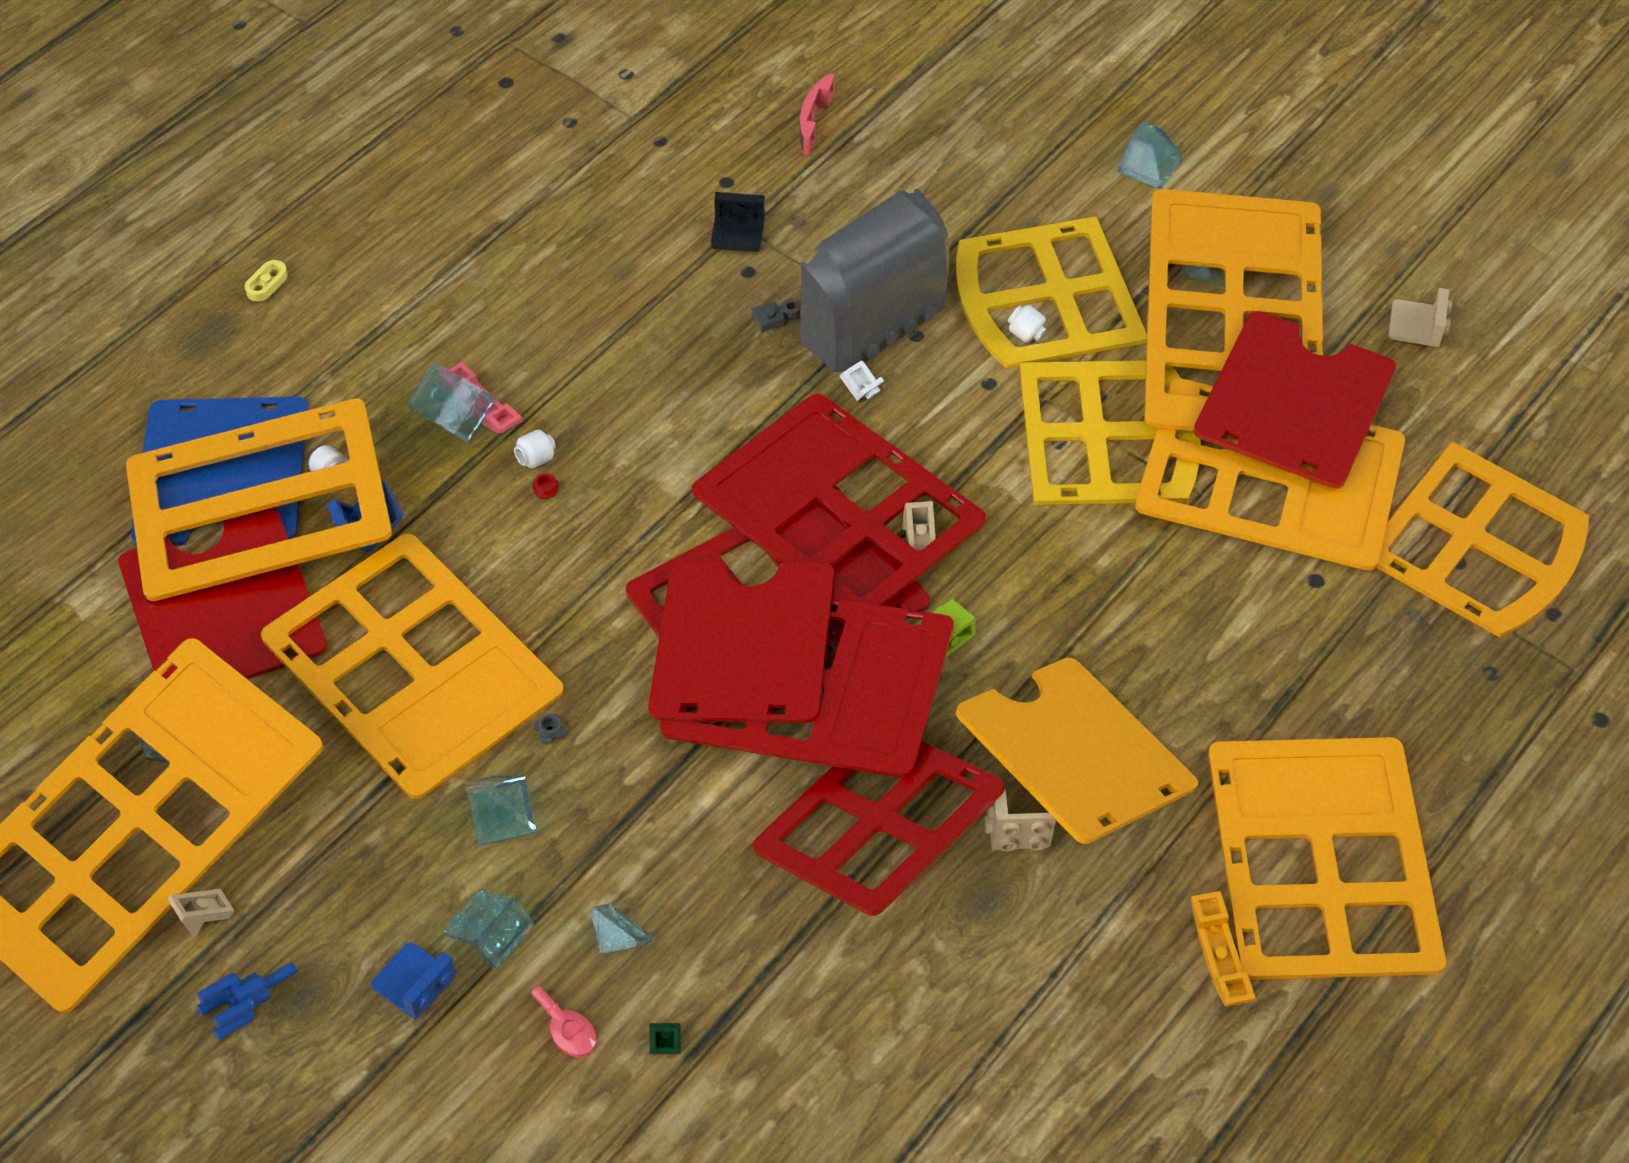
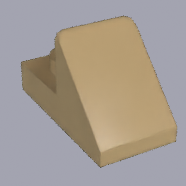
[902,501,936,550]
[168,889,234,938]

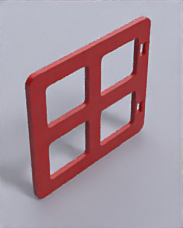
[752,741,1005,916]

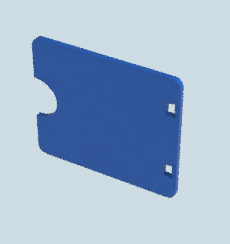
[131,397,308,545]

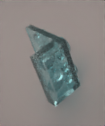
[443,889,535,968]

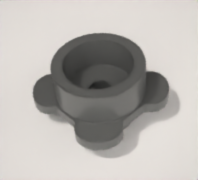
[533,714,567,744]

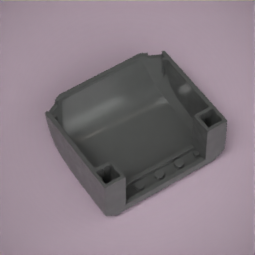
[801,189,950,372]

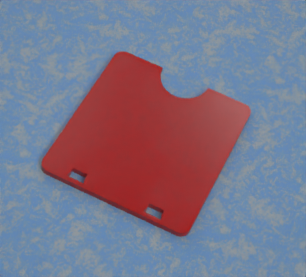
[1193,311,1396,489]
[118,508,327,679]
[648,561,834,723]

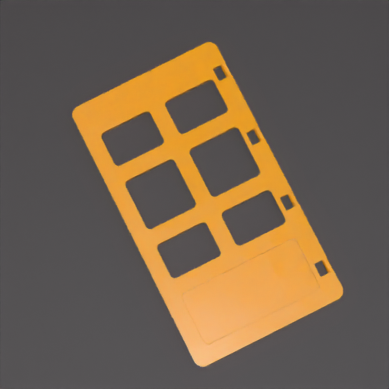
[1144,189,1323,431]
[0,638,323,1014]

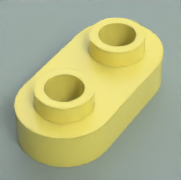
[245,260,288,302]

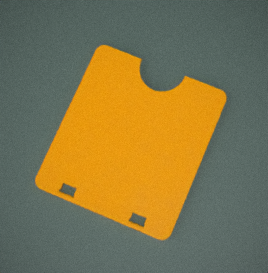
[956,658,1198,844]

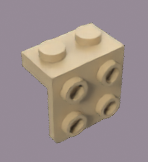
[1388,288,1452,347]
[984,790,1056,852]

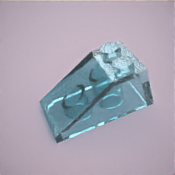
[406,361,495,443]

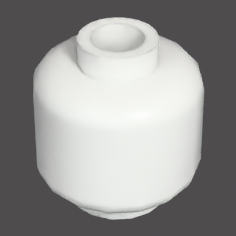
[1008,305,1047,343]
[514,430,555,469]
[309,445,348,471]

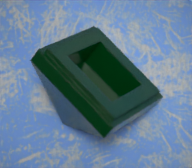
[649,1023,681,1054]

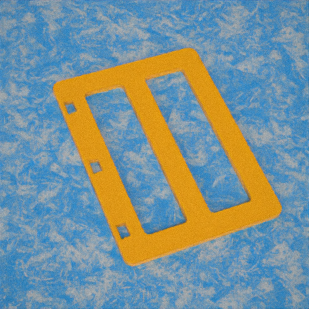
[126,398,392,601]

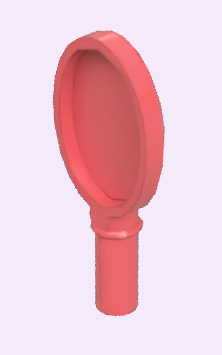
[531,986,597,1058]

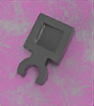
[752,299,800,333]

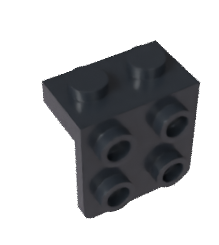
[711,192,765,252]

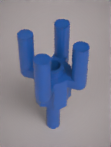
[196,962,298,1040]

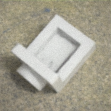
[839,360,884,401]

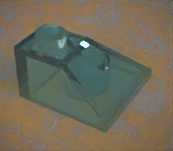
[1118,121,1183,189]
[465,775,537,846]

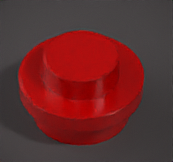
[532,473,559,499]

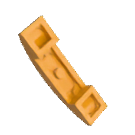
[1191,891,1256,1007]

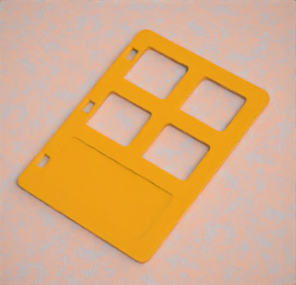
[1135,378,1405,571]
[261,534,564,799]
[1208,737,1446,980]

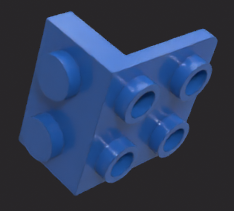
[327,480,404,552]
[371,942,456,1020]

